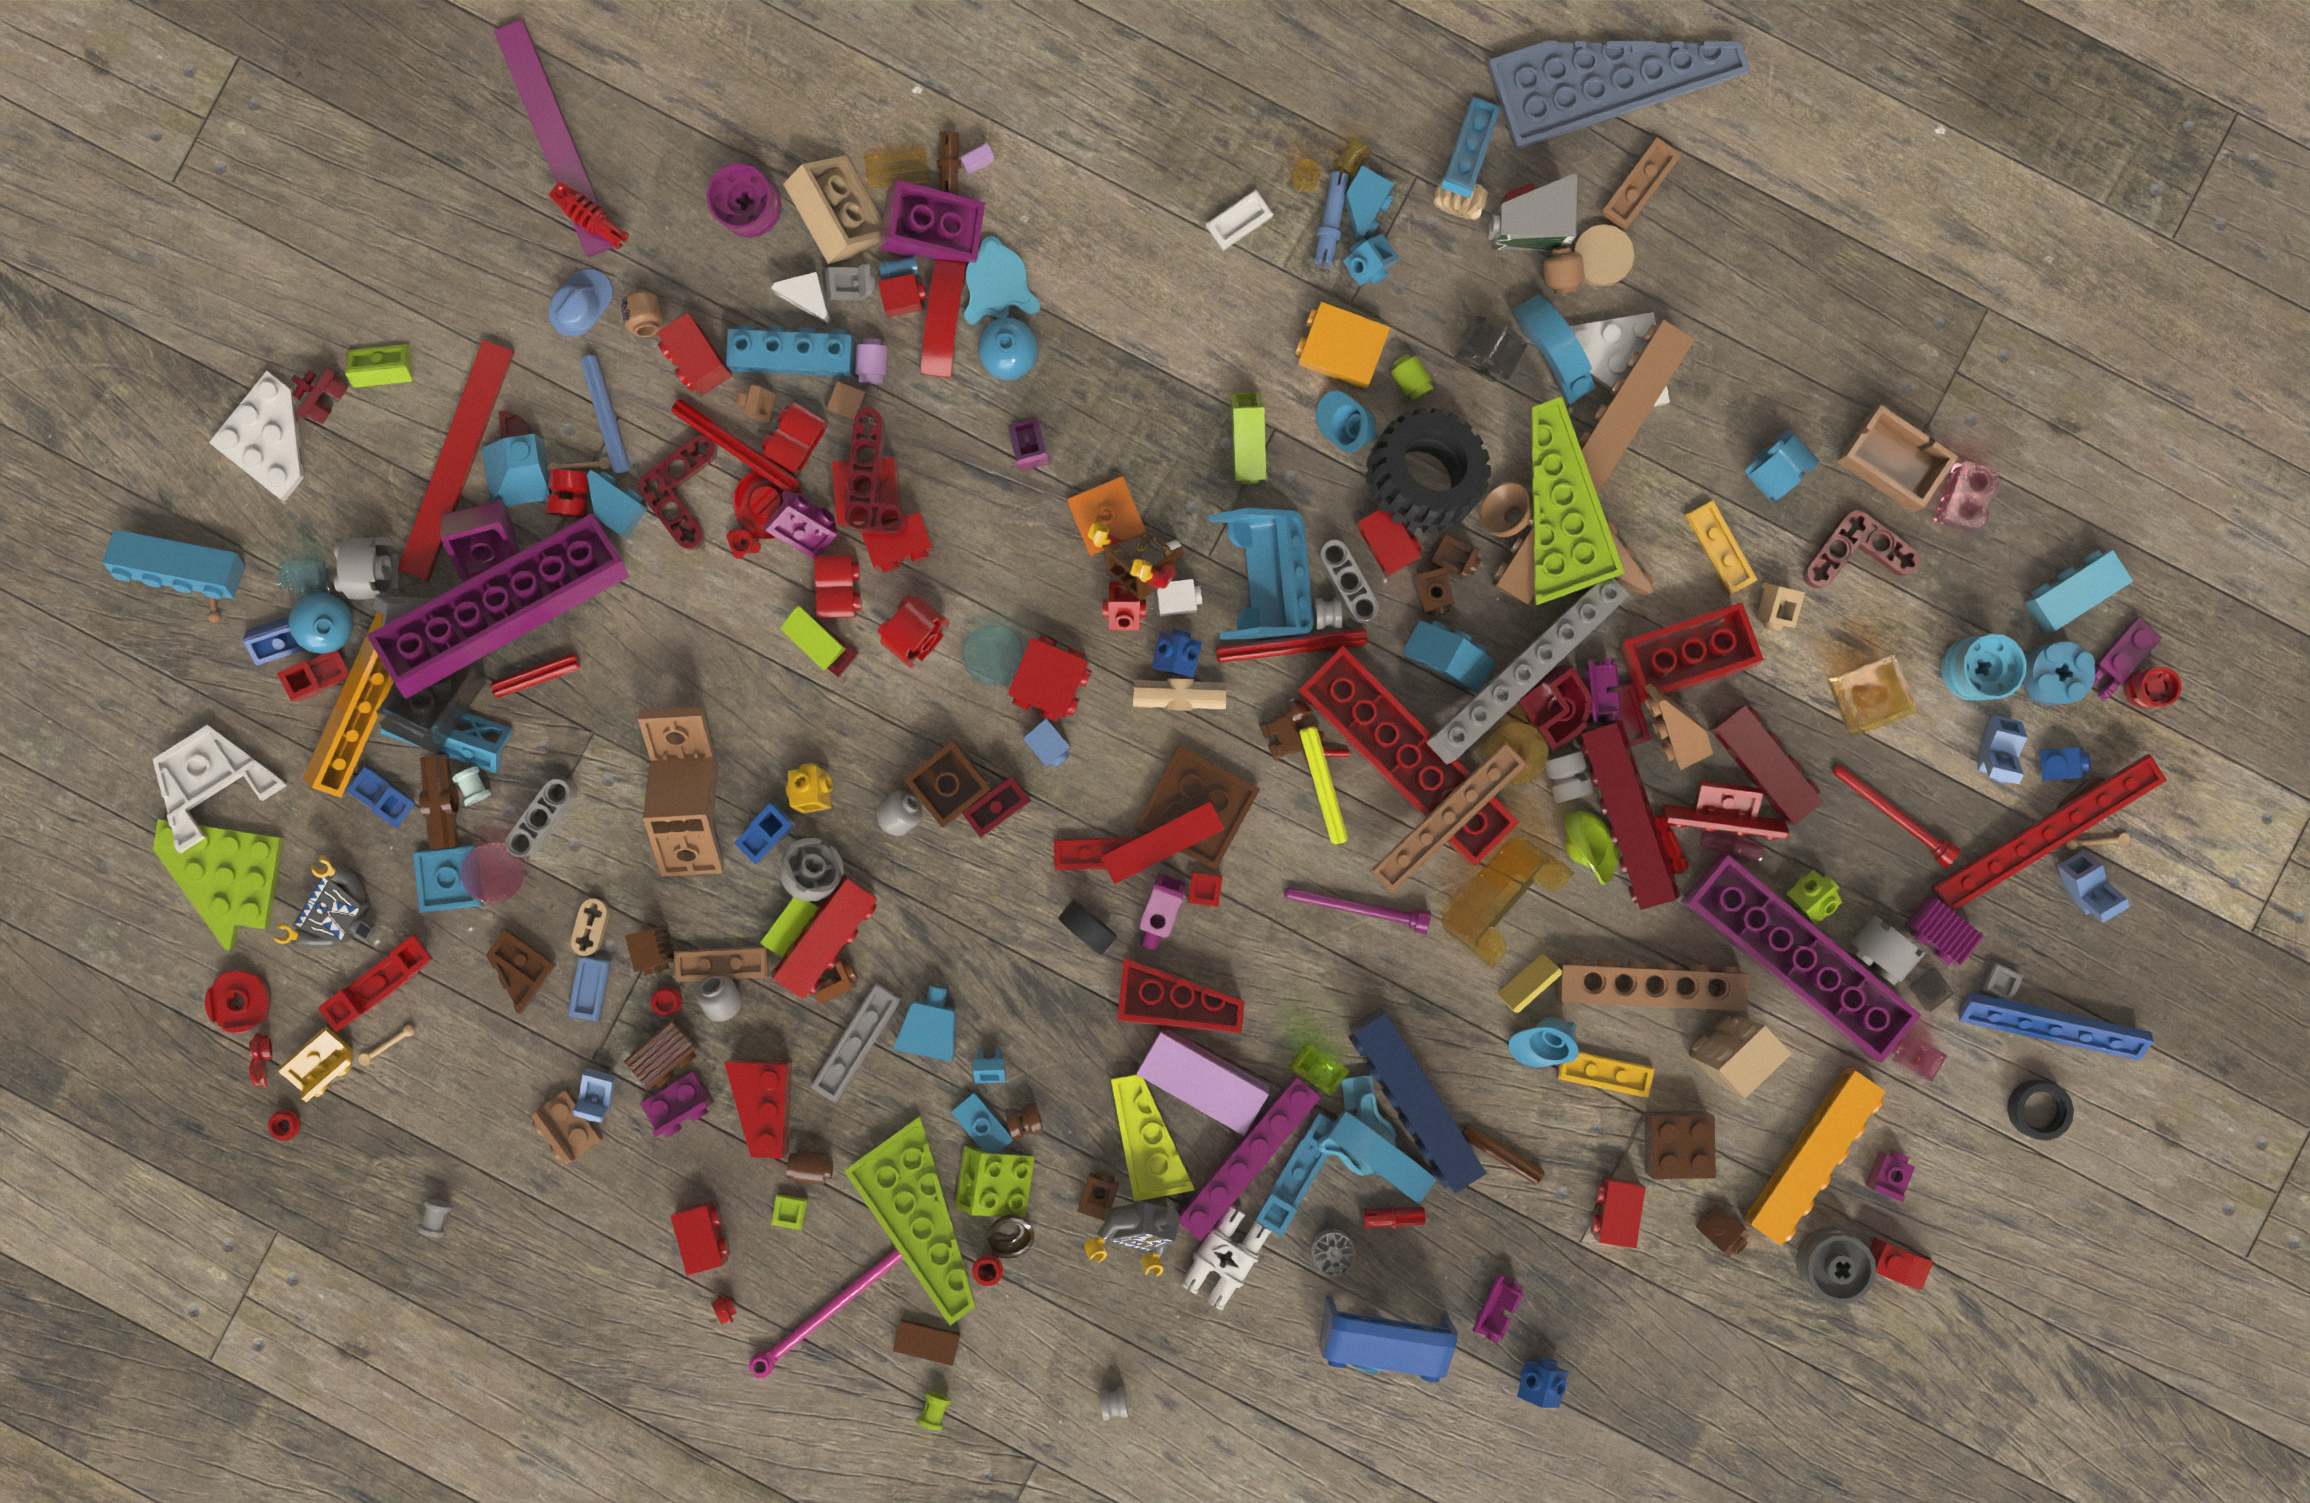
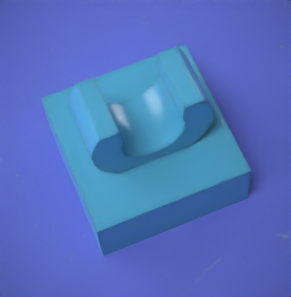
[973,1048,1006,1084]

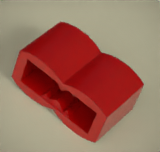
[762,402,828,477]
[814,555,862,619]

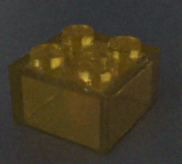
[1826,654,1918,736]

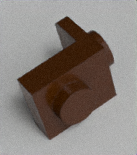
[1430,534,1481,579]
[1696,1205,1749,1258]

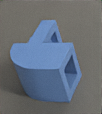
[1977,715,2028,784]
[2057,850,2130,923]

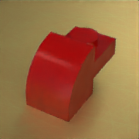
[276,650,349,702]

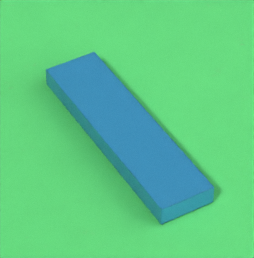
[1441,97,1501,198]

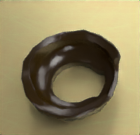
[987,1215,1034,1259]

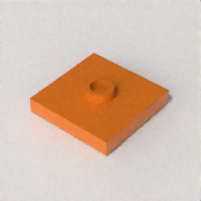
[1066,476,1147,557]

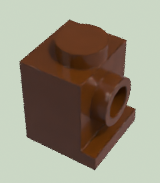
[1412,567,1455,617]
[1077,1170,1119,1221]

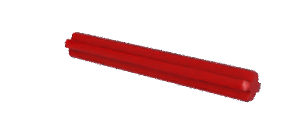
[671,399,800,493]
[1216,628,1368,663]

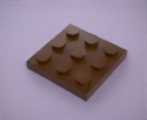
[1135,745,1260,870]

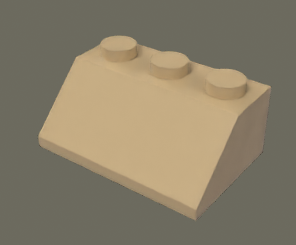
[783,155,883,264]

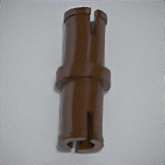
[937,131,961,195]

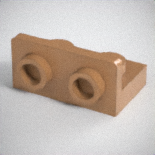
[530,1089,603,1165]

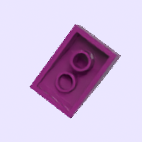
[879,179,985,263]

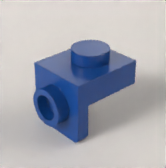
[2040,746,2091,781]

